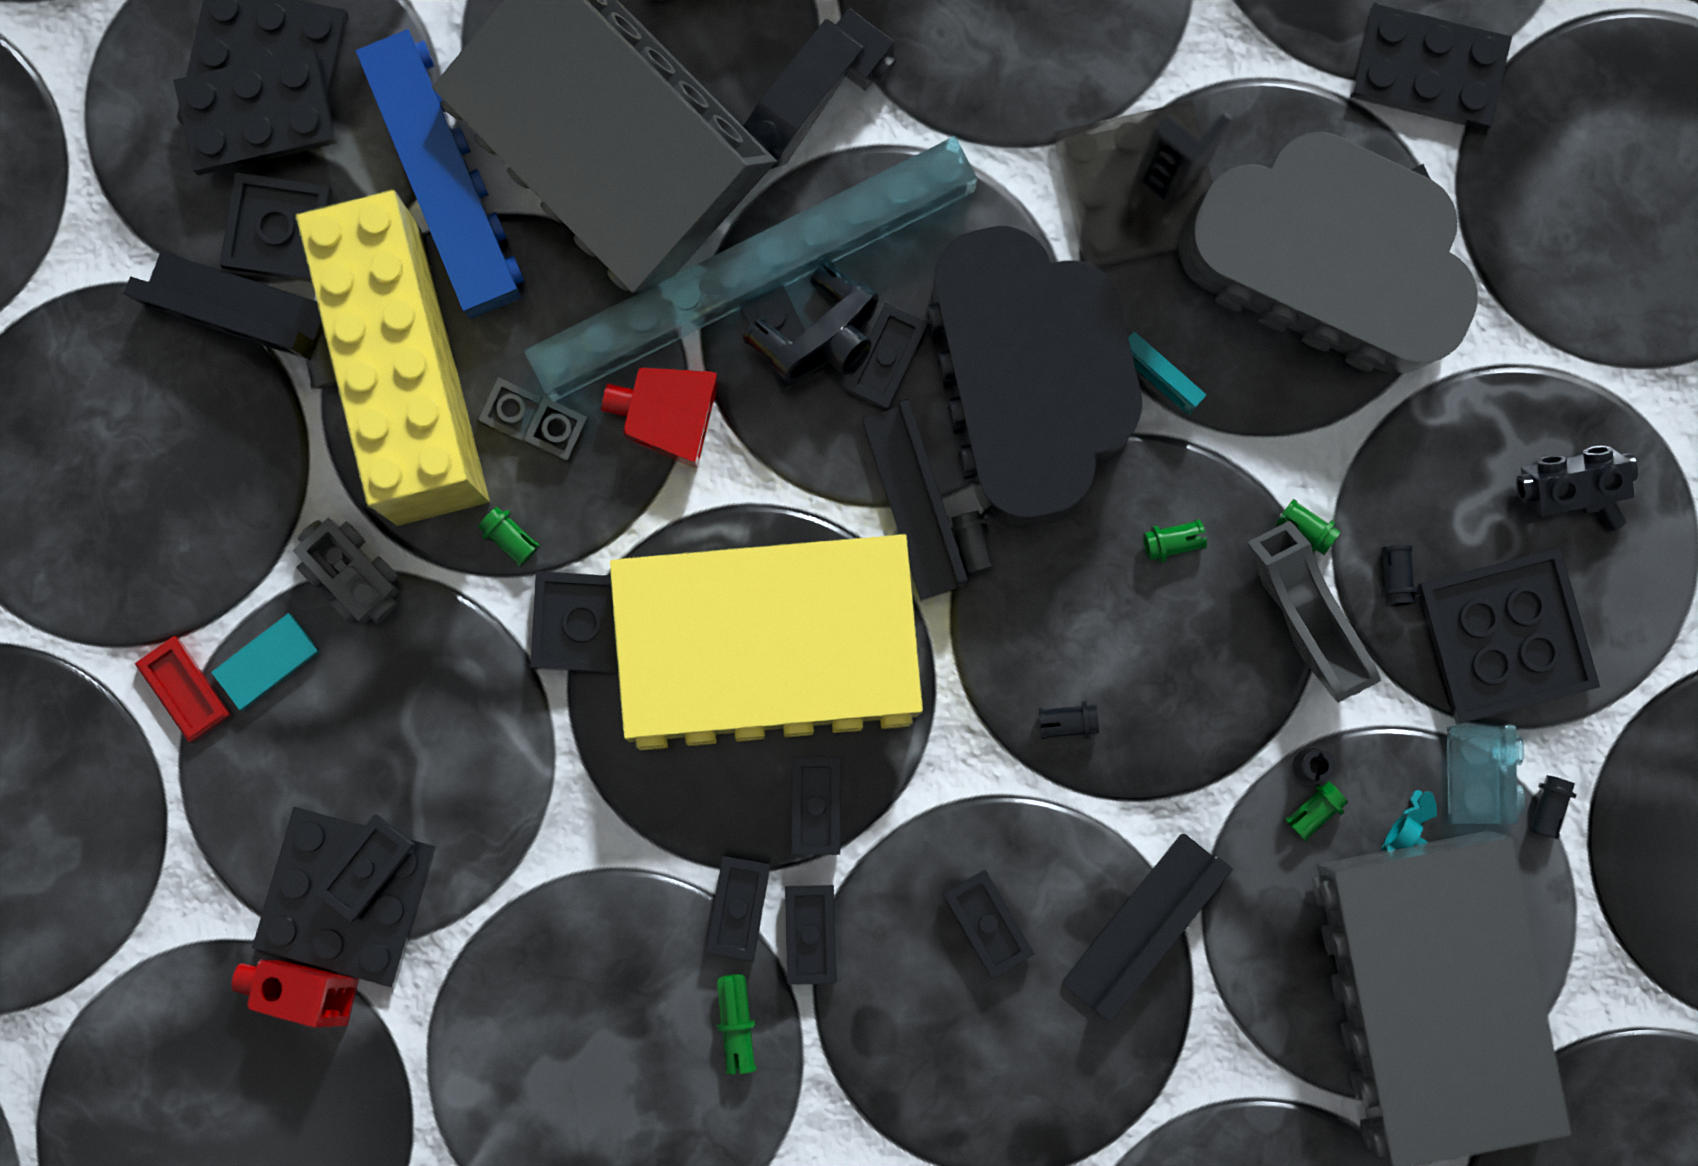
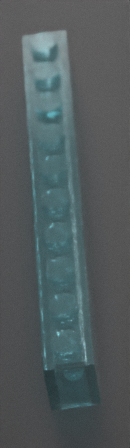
[524,136,977,401]

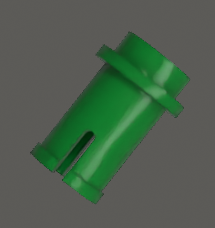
[1276,498,1341,555]
[478,506,540,567]
[1143,519,1207,563]
[1285,781,1349,842]

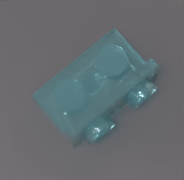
[1447,725,1525,824]

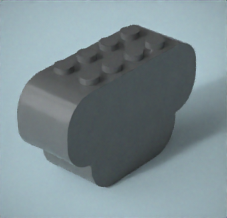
[1178,132,1478,374]

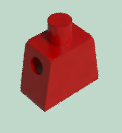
[601,368,719,468]
[231,960,359,1028]

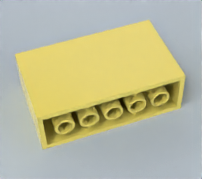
[296,190,490,526]
[610,534,923,750]

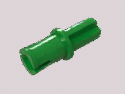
[717,974,757,1075]

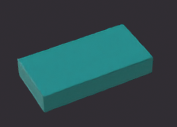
[1128,331,1206,415]
[211,613,320,711]

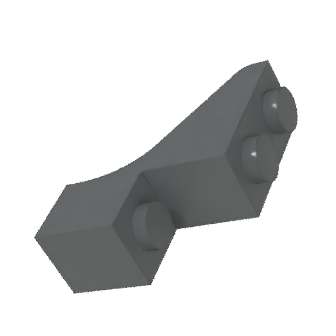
[1247,521,1381,703]

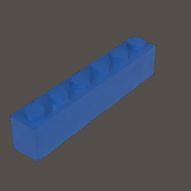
[355,29,525,320]

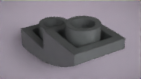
[477,377,587,461]

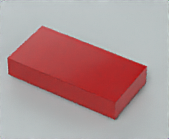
[134,636,232,743]

